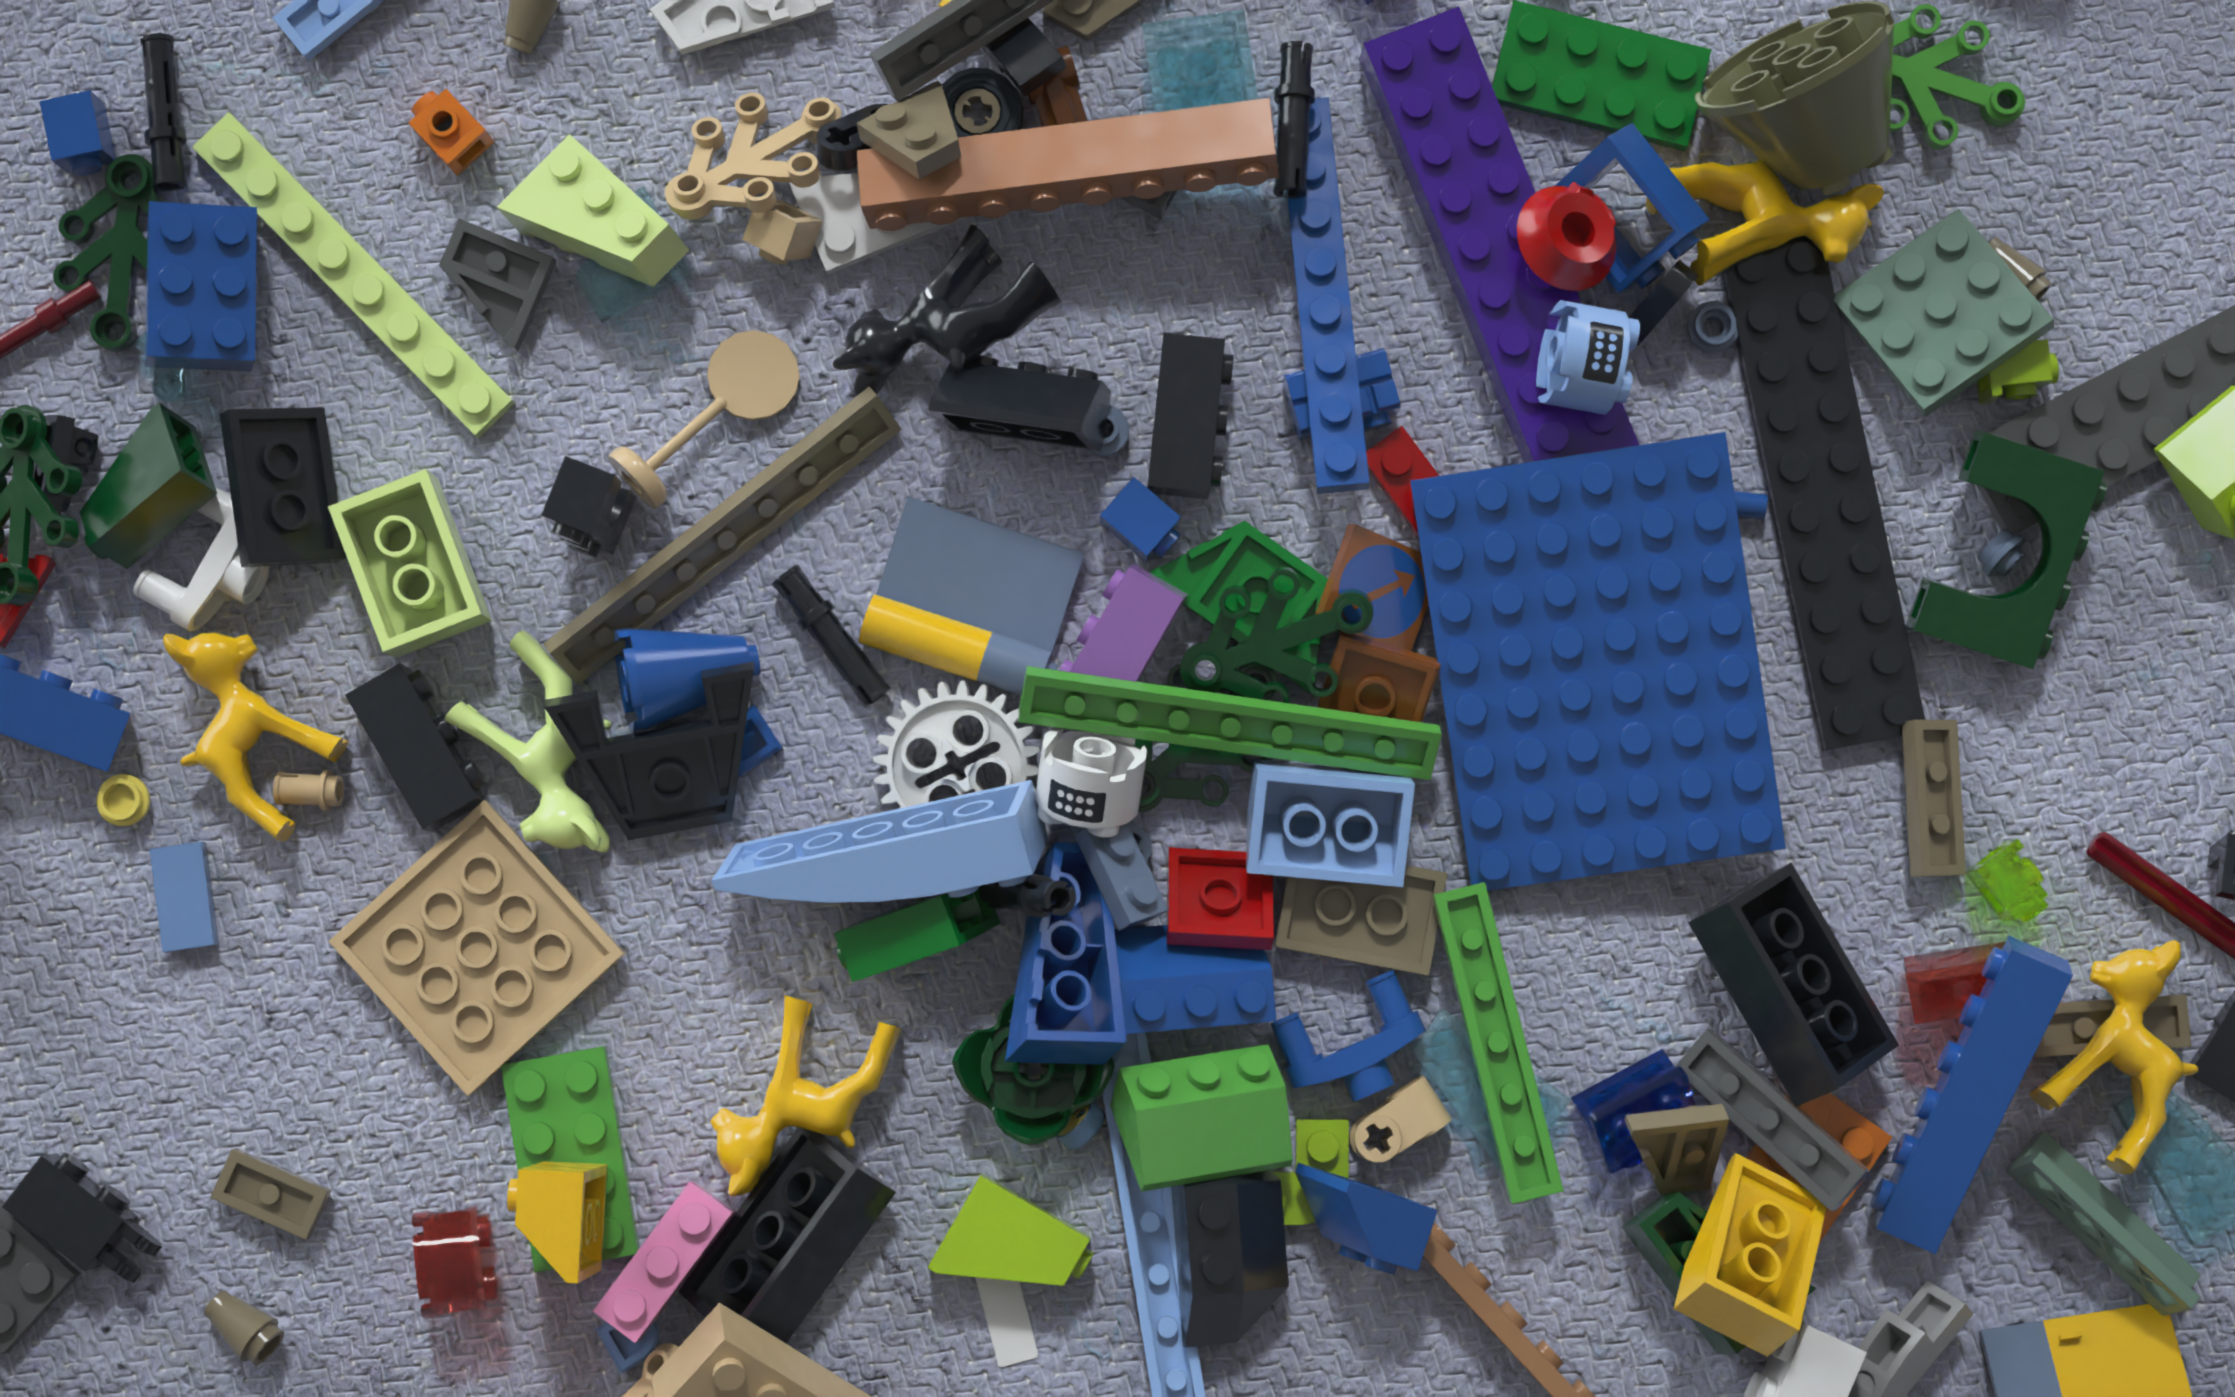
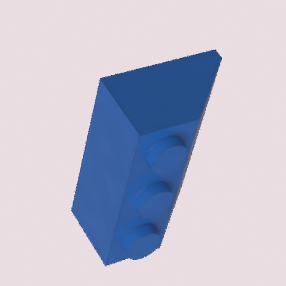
[1114,925,1276,1034]

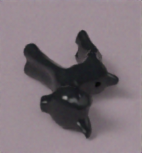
[833,224,1062,396]

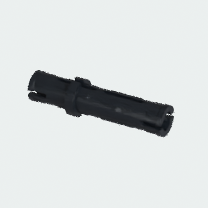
[140,33,187,191]
[1273,41,1315,199]
[772,565,891,708]
[980,874,1076,917]

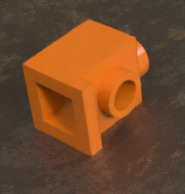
[408,88,494,176]

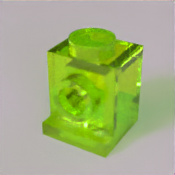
[1966,839,2049,923]

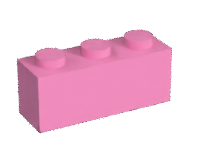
[593,1181,736,1343]

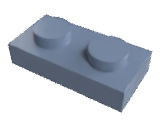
[1075,823,1168,931]

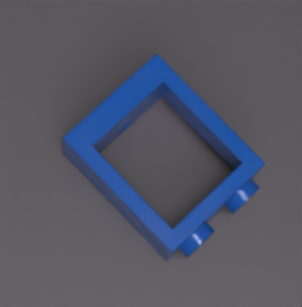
[1555,123,1710,293]

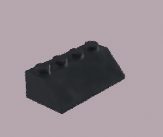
[678,1128,896,1344]

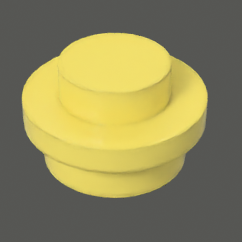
[96,774,150,826]

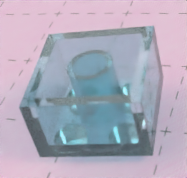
[1141,9,1258,113]

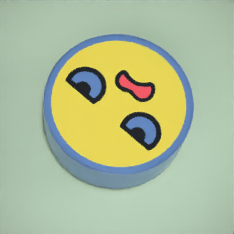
[1056,1102,1105,1150]

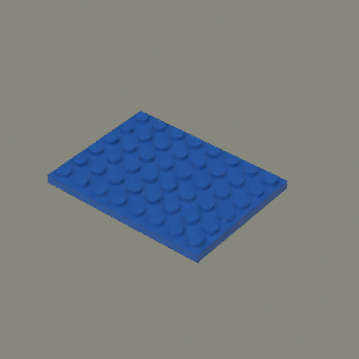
[1410,432,1786,891]

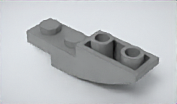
[1848,1281,1973,1397]

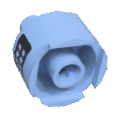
[1536,300,1640,415]

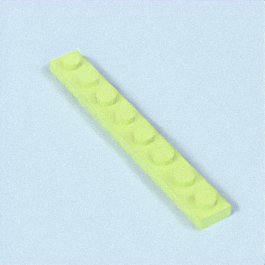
[192,112,515,439]

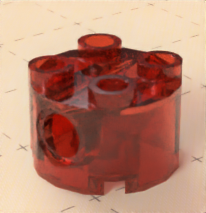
[412,1205,498,1319]

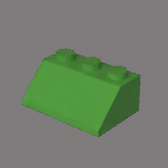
[1110,1044,1293,1192]

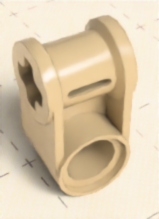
[1349,1075,1452,1162]

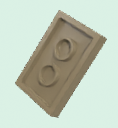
[1274,865,1448,976]

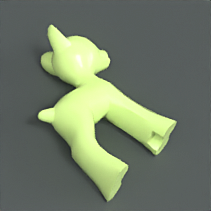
[444,631,612,853]

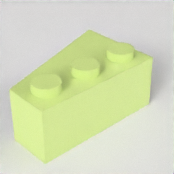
[497,134,689,287]

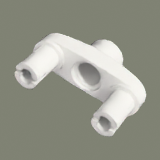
[133,487,269,631]

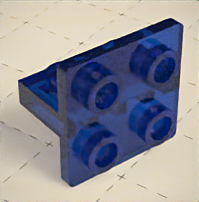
[1571,1049,1696,1174]

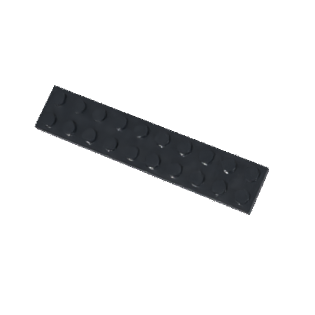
[1721,236,1925,751]

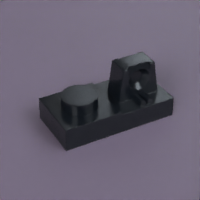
[31,415,99,519]

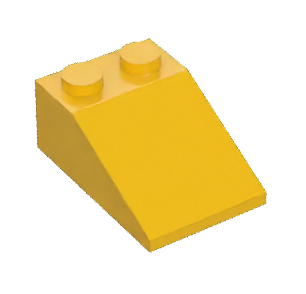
[1674,1153,1827,1357]

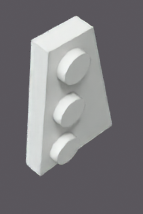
[650,0,835,55]

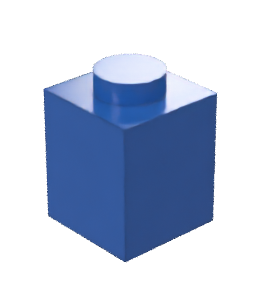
[39,90,116,176]
[1100,477,1181,562]

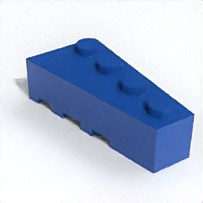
[1005,842,1127,1064]

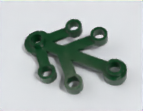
[53,154,163,352]
[0,405,82,606]
[1180,567,1374,703]
[1135,661,1277,812]

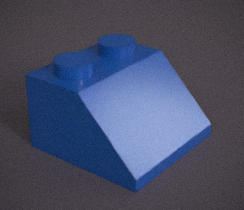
[1295,1163,1438,1275]

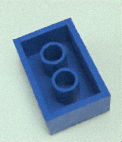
[145,201,257,372]

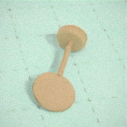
[607,330,800,510]

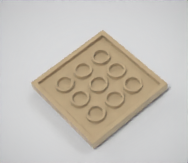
[328,800,626,1096]

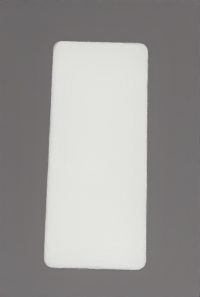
[975,1277,1038,1367]

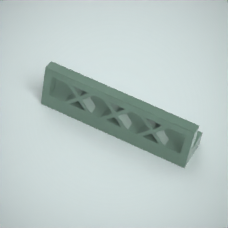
[2006,1131,2201,1316]

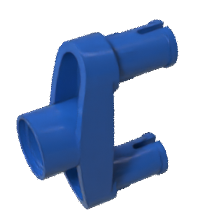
[1270,970,1426,1102]

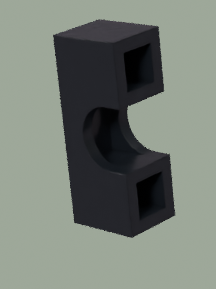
[541,456,636,558]

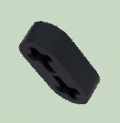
[817,104,888,171]
[1629,259,1699,346]

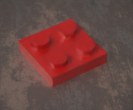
[1167,847,1274,950]

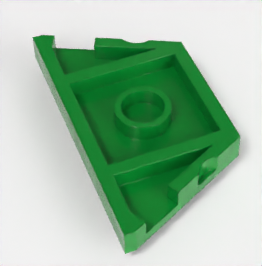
[1150,521,1328,693]

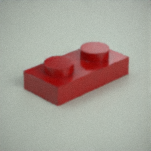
[1366,426,1439,539]

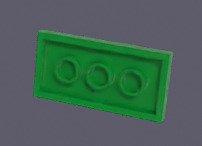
[1492,0,1712,151]

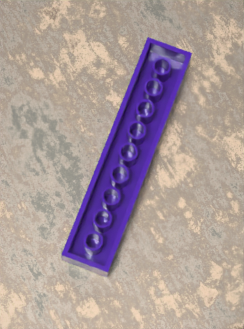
[1359,6,1639,463]

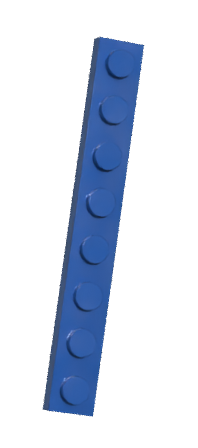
[1278,97,1369,494]

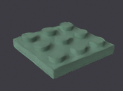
[1834,208,2054,417]

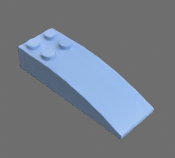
[711,780,1048,903]

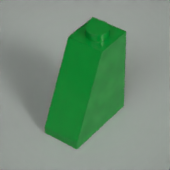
[834,886,1000,982]

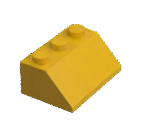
[507,1161,607,1284]

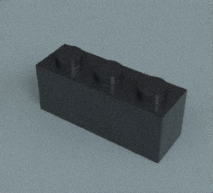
[1147,332,1234,500]
[345,663,486,832]

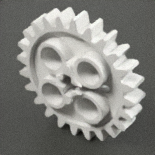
[873,680,1042,808]

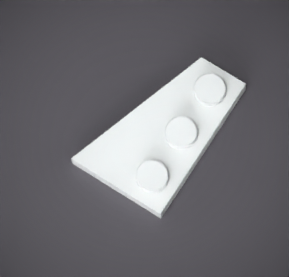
[789,173,969,275]

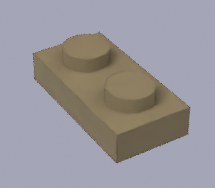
[210,1148,332,1239]

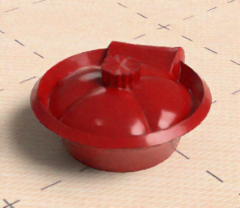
[1517,182,1616,291]

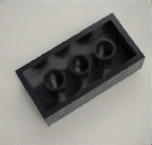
[1688,862,1899,1106]

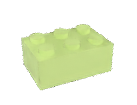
[328,469,492,658]

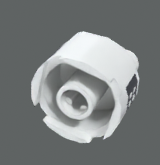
[1035,727,1147,837]

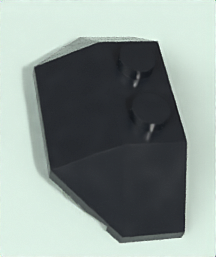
[1171,1170,1289,1347]

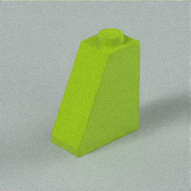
[927,1173,1094,1286]

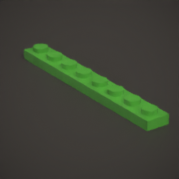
[1018,666,1442,780]

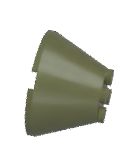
[1695,1,1894,195]

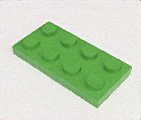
[501,1046,640,1273]

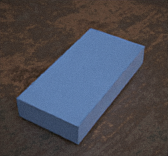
[150,842,219,953]

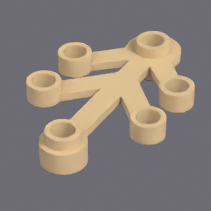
[665,92,842,220]

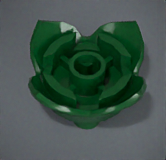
[952,994,1115,1146]

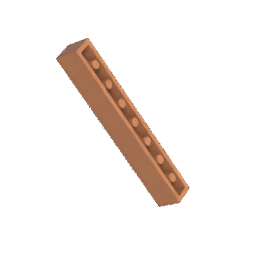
[857,98,1279,231]

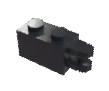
[2,1152,162,1283]

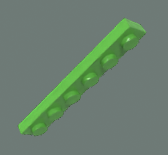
[1432,882,1564,1204]

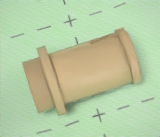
[273,770,344,811]

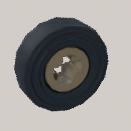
[942,67,1024,138]

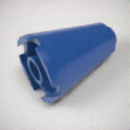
[614,628,761,733]

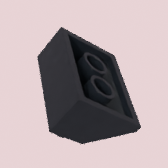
[928,355,1111,451]

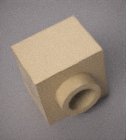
[742,200,823,265]

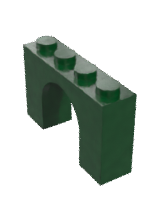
[1906,429,2107,669]

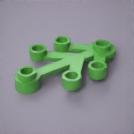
[1890,4,2025,150]

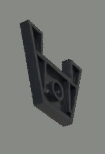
[544,662,754,840]

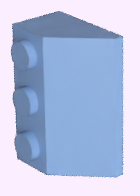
[1246,759,1415,887]

